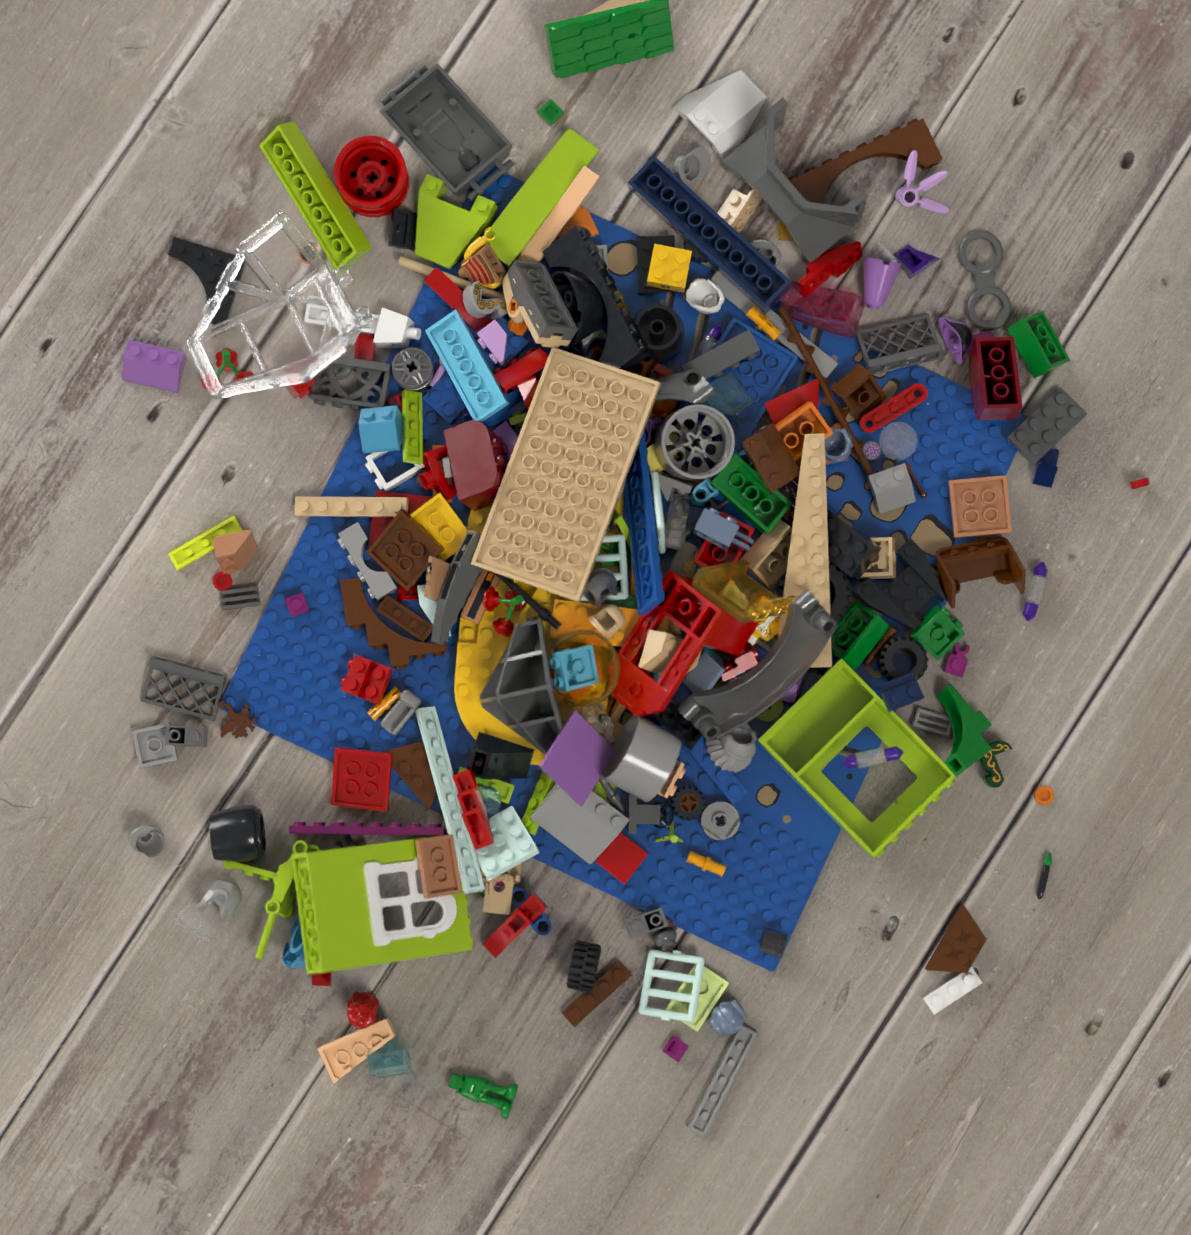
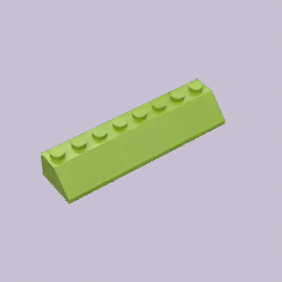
[259,121,372,272]

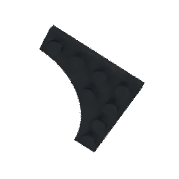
[168,237,247,331]

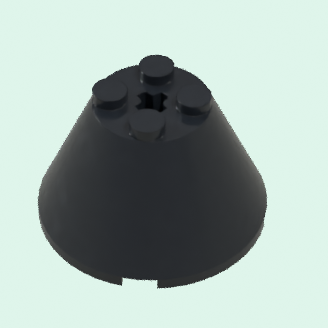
[551,271,608,348]

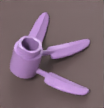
[895,150,949,213]

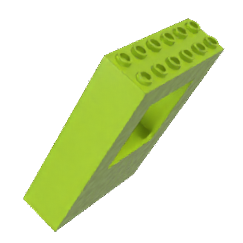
[756,658,956,858]

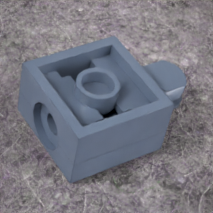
[693,508,754,551]

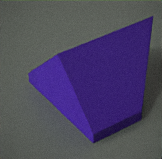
[894,245,941,279]

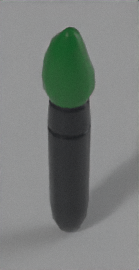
[1037,853,1052,899]

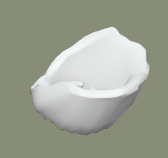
[686,279,725,314]

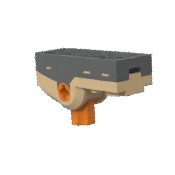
[502,260,578,348]

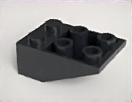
[467,732,534,780]

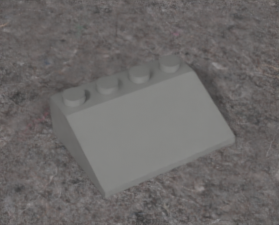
[530,784,629,865]

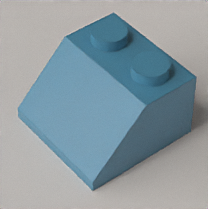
[358,405,402,453]

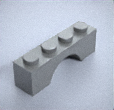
[338,522,398,601]

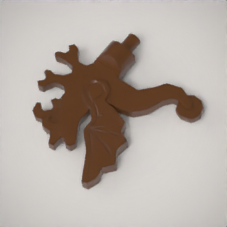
[218,701,258,739]

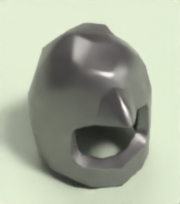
[583,567,618,608]

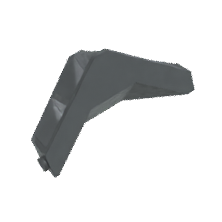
[480,616,564,755]

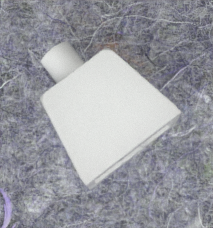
[373,308,421,348]

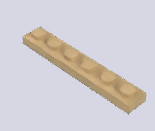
[295,496,408,517]

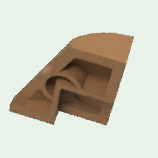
[424,556,451,602]
[602,699,626,741]

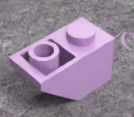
[477,320,507,366]

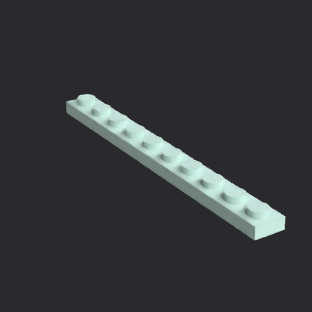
[415,706,485,894]

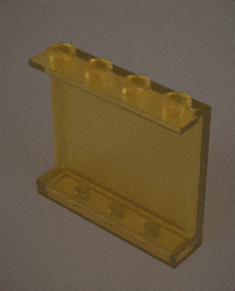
[692,560,796,623]

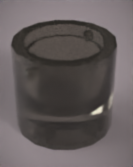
[759,927,788,958]

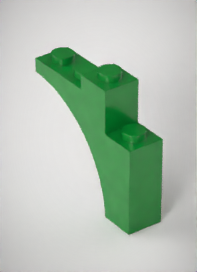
[936,683,992,777]

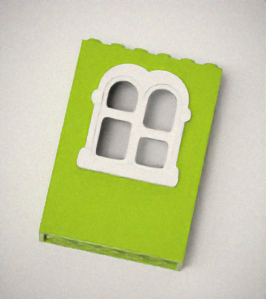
[292,835,473,974]

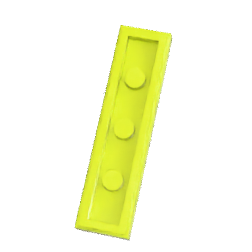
[168,516,243,570]

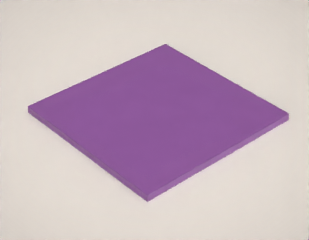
[539,710,616,807]

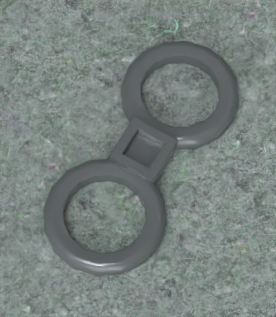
[958,231,1012,331]

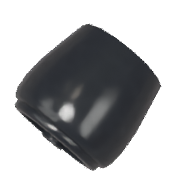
[633,304,685,362]
[209,805,266,863]

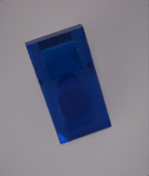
[1032,449,1060,488]

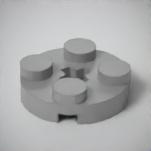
[701,802,740,840]

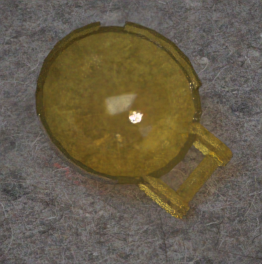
[549,630,621,708]

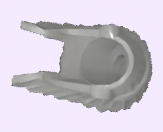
[705,723,758,773]

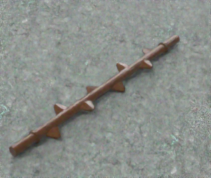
[778,306,875,476]

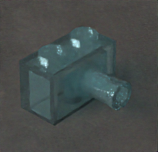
[368,1038,412,1079]

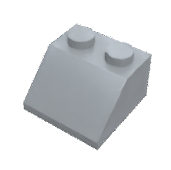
[867,463,916,515]

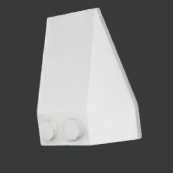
[673,70,767,159]

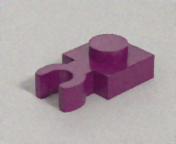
[943,642,970,678]

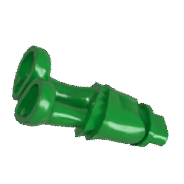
[448,1073,519,1120]

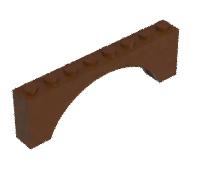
[788,118,943,204]

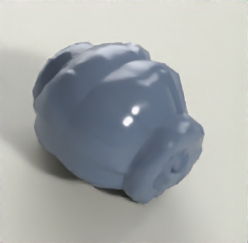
[825,428,853,463]
[707,1000,746,1035]

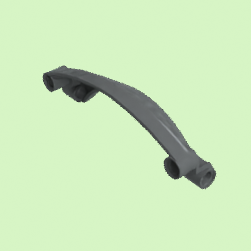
[655,369,716,405]
[677,589,837,741]

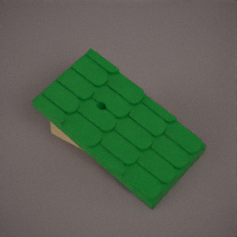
[544,0,674,79]

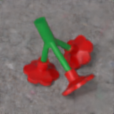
[201,348,254,394]
[483,587,527,637]

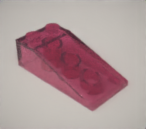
[778,281,865,338]

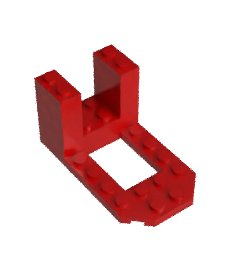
[609,570,759,717]

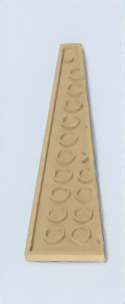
[777,433,832,668]

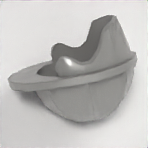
[751,240,781,268]
[129,825,165,858]

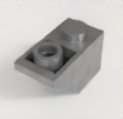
[165,725,208,747]
[625,908,668,939]

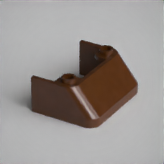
[935,536,1026,609]

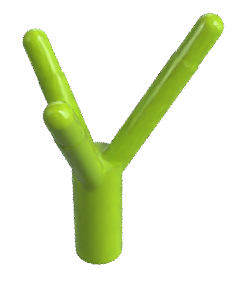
[655,815,683,843]

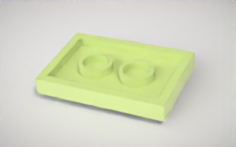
[665,964,729,1032]

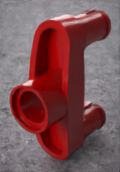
[419,445,457,501]

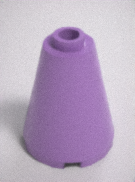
[864,257,901,310]

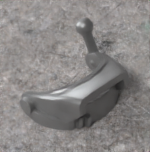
[580,328,607,358]

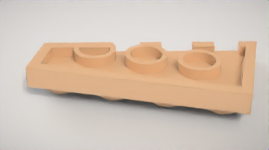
[318,1017,396,1083]

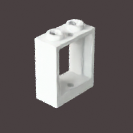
[365,439,425,492]

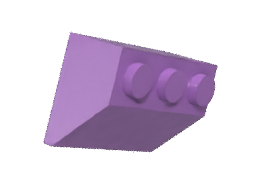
[122,340,187,393]

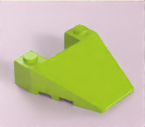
[415,174,498,269]

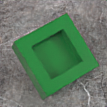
[537,99,564,127]

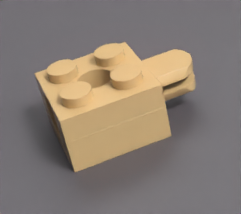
[856,537,896,580]

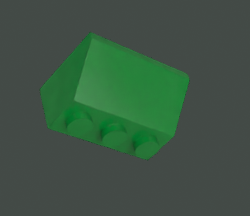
[1007,311,1070,379]
[831,601,890,671]

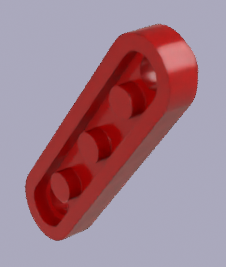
[859,384,928,434]

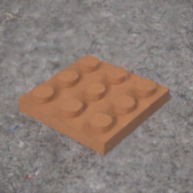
[948,475,1012,538]

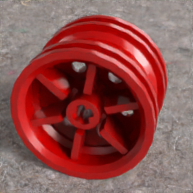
[334,136,410,218]

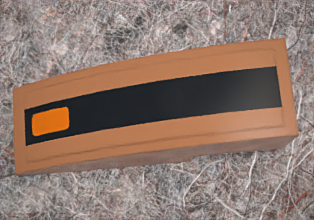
[461,569,500,625]

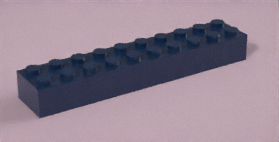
[627,156,792,314]

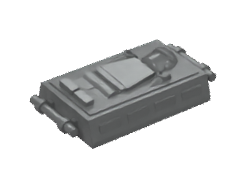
[380,63,514,201]

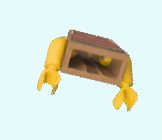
[458,227,510,289]

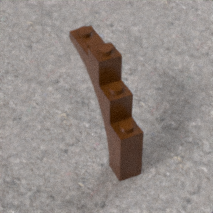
[340,578,448,670]

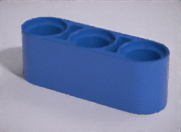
[512,888,552,936]

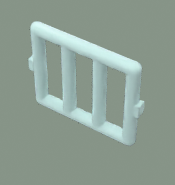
[651,471,666,554]
[571,534,629,603]
[638,949,705,1023]

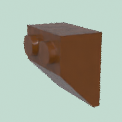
[830,364,886,422]

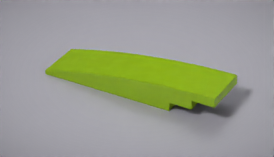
[485,128,600,268]

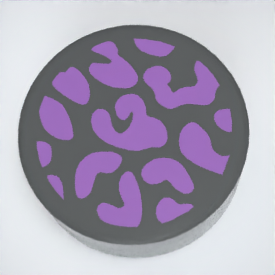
[862,441,881,461]

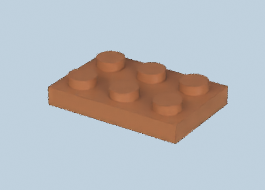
[415,834,462,899]

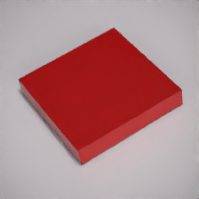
[594,832,648,884]

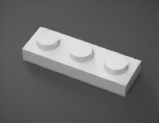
[923,967,982,1015]

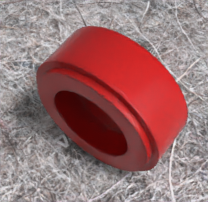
[1130,477,1150,489]
[213,572,233,591]

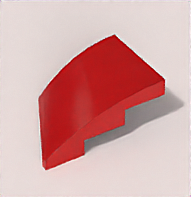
[764,378,819,425]

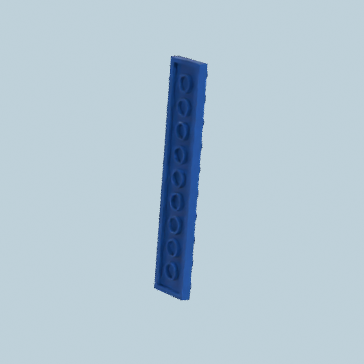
[624,430,664,615]

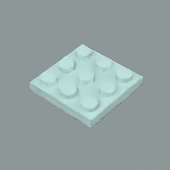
[472,806,539,881]

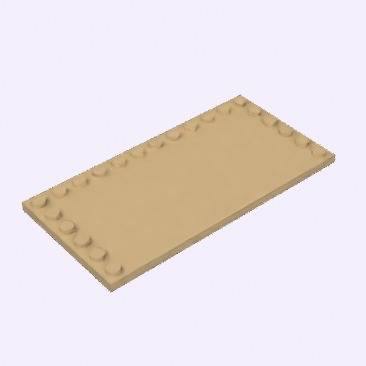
[471,347,661,603]

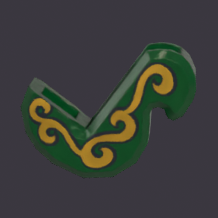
[978,741,1013,788]

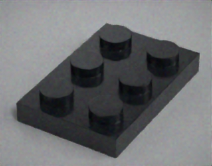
[636,235,677,294]

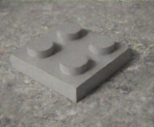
[132,723,178,769]

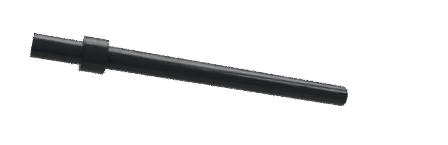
[494,573,562,630]

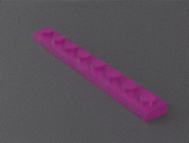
[289,822,445,836]

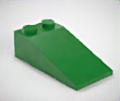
[710,453,792,534]

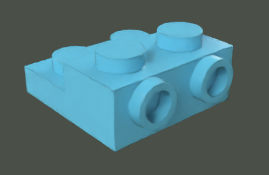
[550,645,600,691]

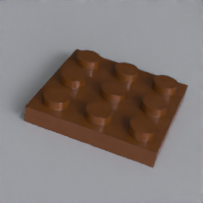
[366,509,445,591]

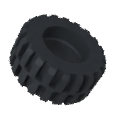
[777,562,852,623]

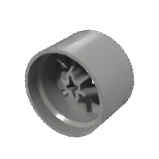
[654,405,735,480]
[602,714,681,802]

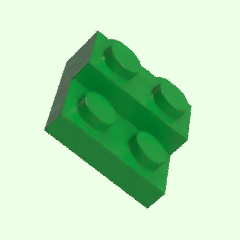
[911,604,965,660]

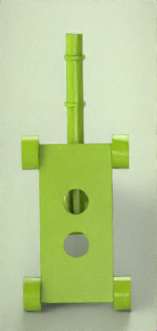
[223,840,322,960]

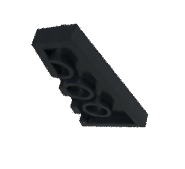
[652,699,702,751]

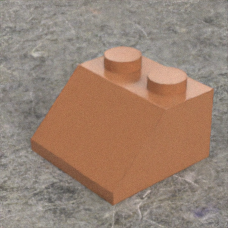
[213,529,258,574]

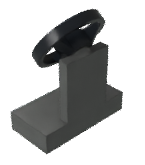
[628,795,674,834]

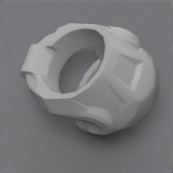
[195,879,242,920]

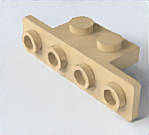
[717,188,762,233]

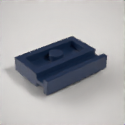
[877,672,924,713]

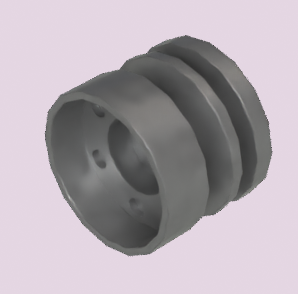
[392,347,434,392]

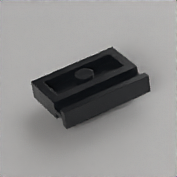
[388,208,418,251]

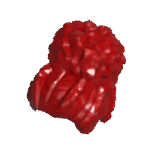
[347,991,379,1029]

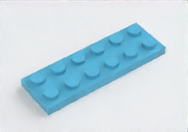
[425,309,509,423]

